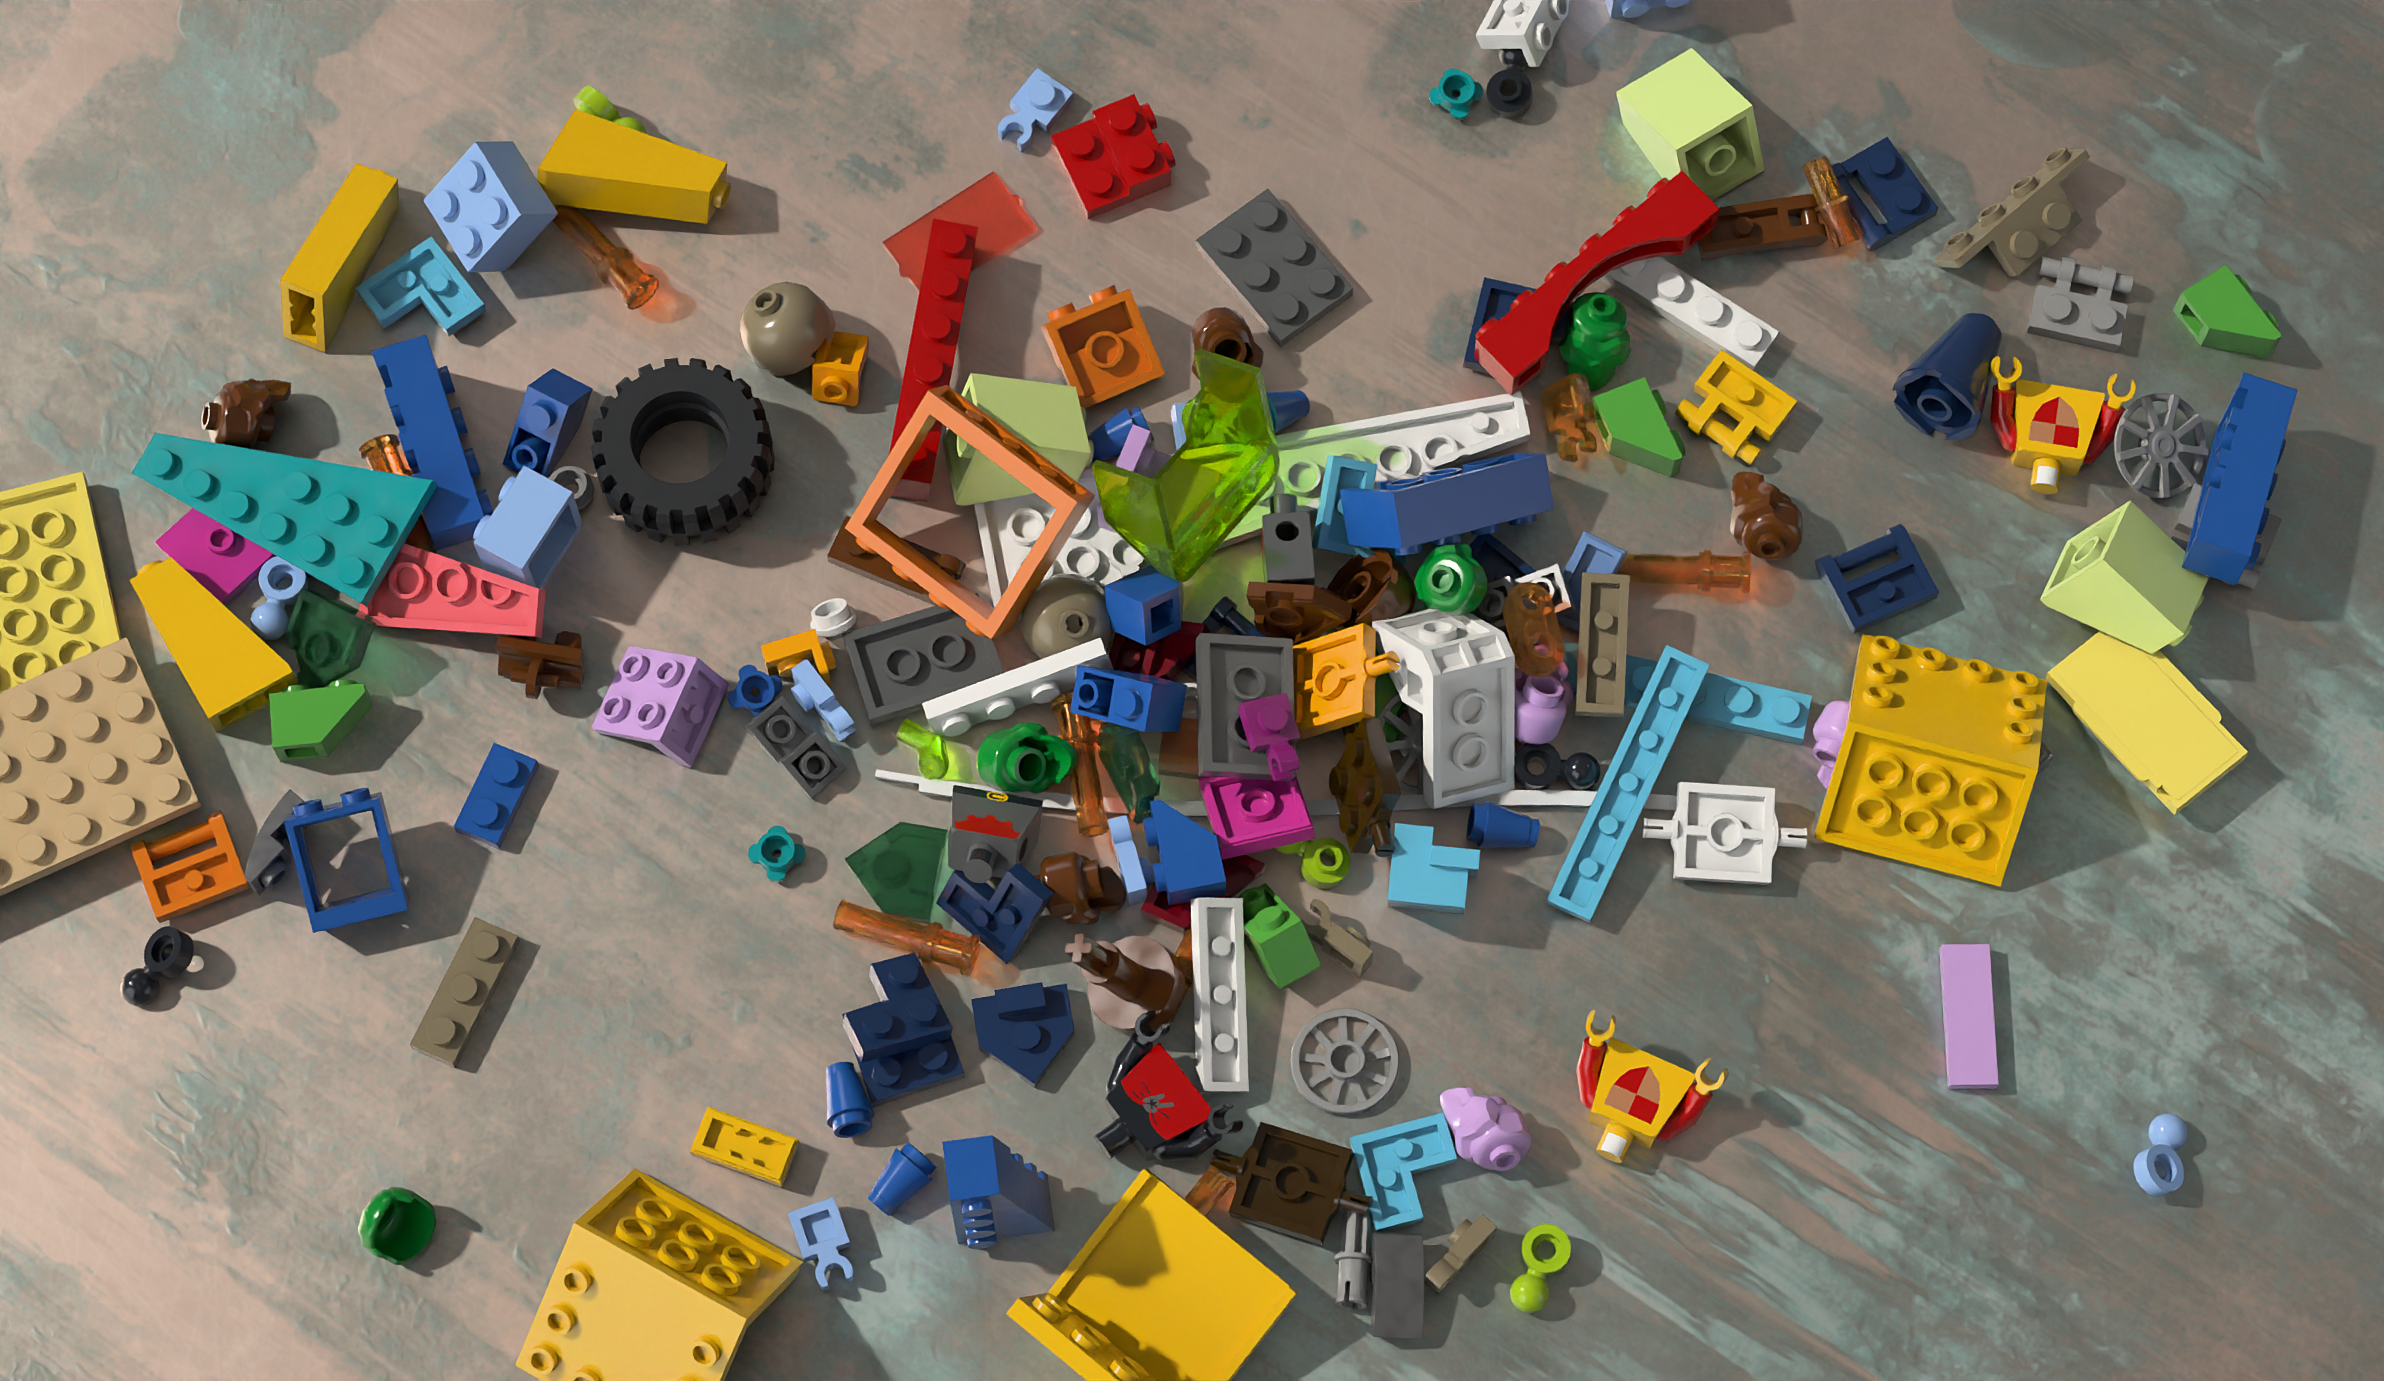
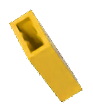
[537,109,731,224]
[280,163,399,353]
[129,557,299,733]

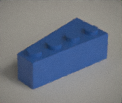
[372,334,493,551]
[2182,372,2297,585]
[1340,453,1554,555]
[942,1135,1055,1249]

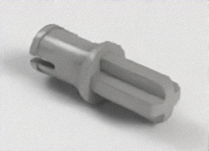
[1334,1210,1373,1309]

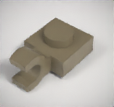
[1301,899,1374,978]

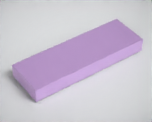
[1939,944,1999,1089]

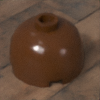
[1327,547,1416,632]

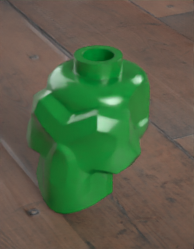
[1559,292,1631,392]
[1414,544,1487,616]
[977,722,1078,794]

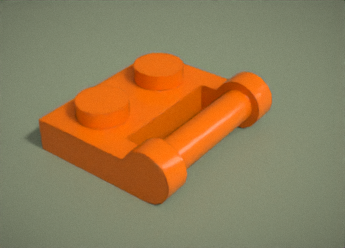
[130,810,250,923]

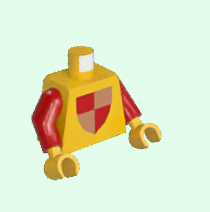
[1990,356,2136,494]
[1576,1010,1729,1163]

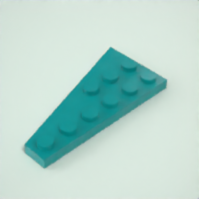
[132,433,438,607]

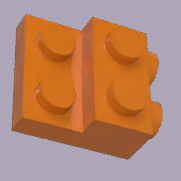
[1040,285,1165,408]

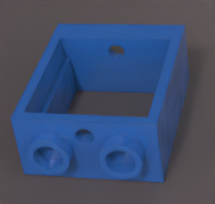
[284,788,410,933]

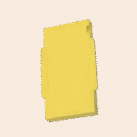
[2045,631,2248,815]

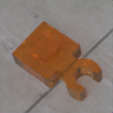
[1540,373,1597,462]

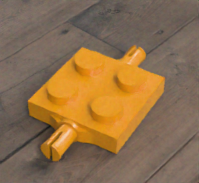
[1293,623,1400,740]

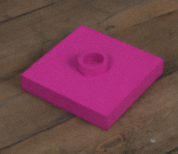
[155,508,276,606]
[1198,776,1315,860]

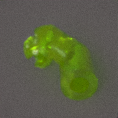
[896,719,950,780]

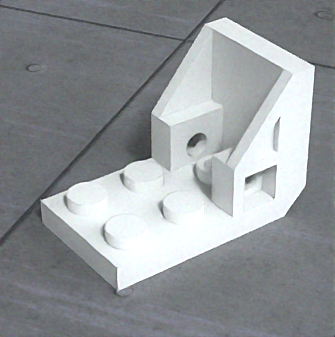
[1372,609,1515,809]

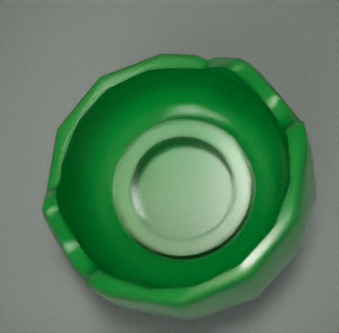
[358,1187,436,1265]

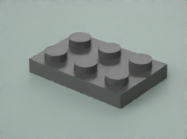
[1196,188,1353,347]
[842,593,1004,725]
[1196,633,1296,781]

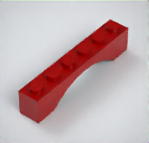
[1474,171,1720,396]
[889,218,978,502]

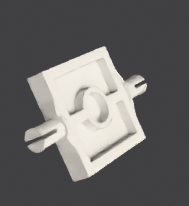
[1642,782,1807,885]

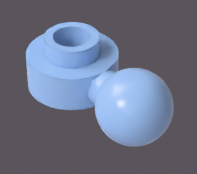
[250,556,309,640]
[2134,1113,2188,1197]

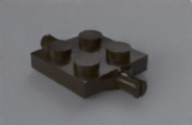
[1329,718,1401,857]
[1210,1122,1373,1245]

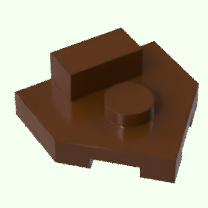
[1246,582,1353,646]

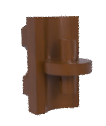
[496,631,584,700]

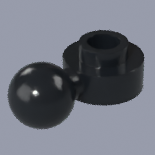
[1486,49,1533,118]
[1514,743,1601,790]
[120,926,194,1007]

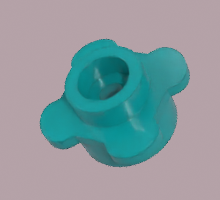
[1429,68,1483,120]
[748,826,806,882]

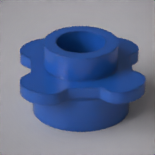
[728,665,783,716]

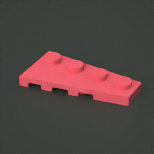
[358,543,546,637]

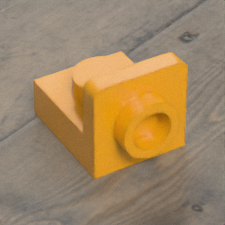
[812,331,869,406]
[760,629,837,686]

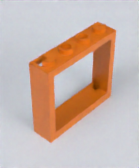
[845,385,1095,640]

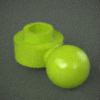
[573,85,647,134]
[1275,838,1351,889]
[1510,1224,1571,1313]

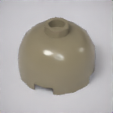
[739,281,836,376]
[1020,574,1114,659]

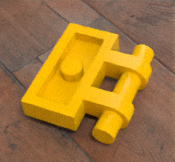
[1675,349,1797,465]

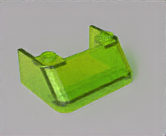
[1092,348,1280,582]

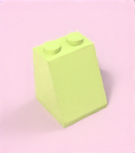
[1616,48,1765,201]
[942,373,1094,506]
[2040,500,2209,654]

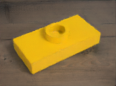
[690,1107,800,1187]

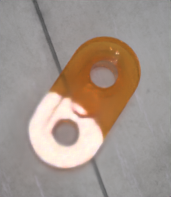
[1502,582,1565,678]

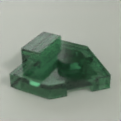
[286,588,376,689]
[1096,722,1161,825]
[845,822,948,925]

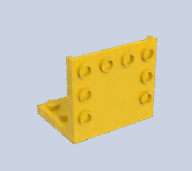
[1814,634,2047,887]
[515,1168,803,1381]
[1006,1168,1300,1381]

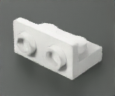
[1476,0,1569,67]

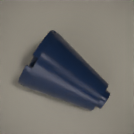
[1893,313,2002,441]

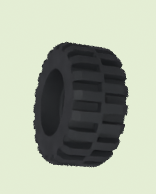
[591,358,775,545]

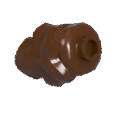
[1191,307,1264,400]
[201,378,291,449]
[1730,472,1803,560]
[1034,852,1126,925]

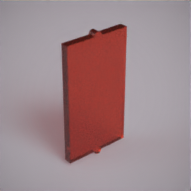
[882,171,1037,293]

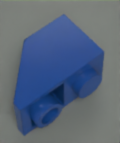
[502,368,593,478]
[1105,554,1184,646]
[1070,665,1187,732]
[1143,800,1226,906]

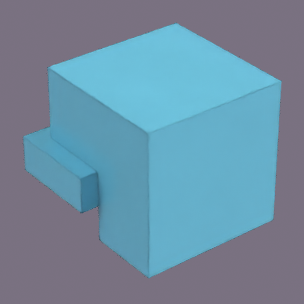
[1387,823,1480,914]

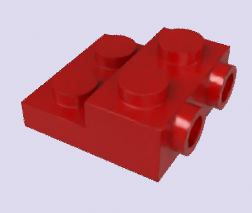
[1051,94,1176,219]

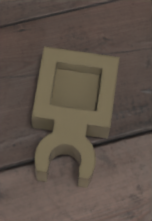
[1424,1213,1497,1294]

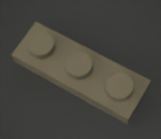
[1575,573,1630,718]
[410,917,520,1068]

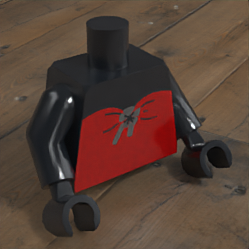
[1094,1010,1243,1162]

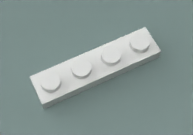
[1601,256,1779,371]
[922,637,1114,738]
[1191,897,1249,1093]

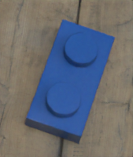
[454,743,539,849]

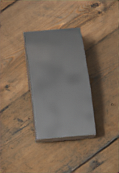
[1472,564,1576,632]
[744,696,847,799]
[244,789,307,896]
[1370,1232,1424,1339]

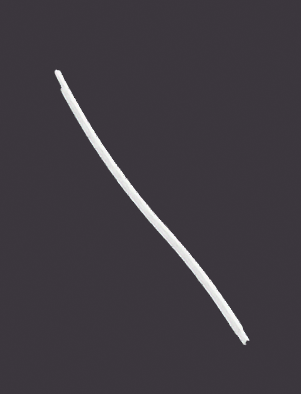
[875,769,1677,818]

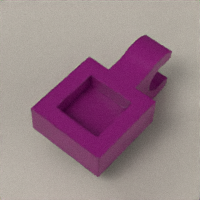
[1238,693,1300,782]

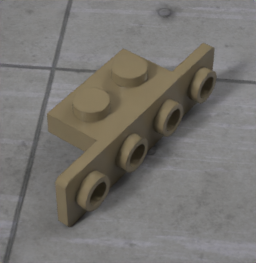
[1935,147,2090,277]

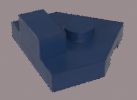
[971,982,1075,1088]

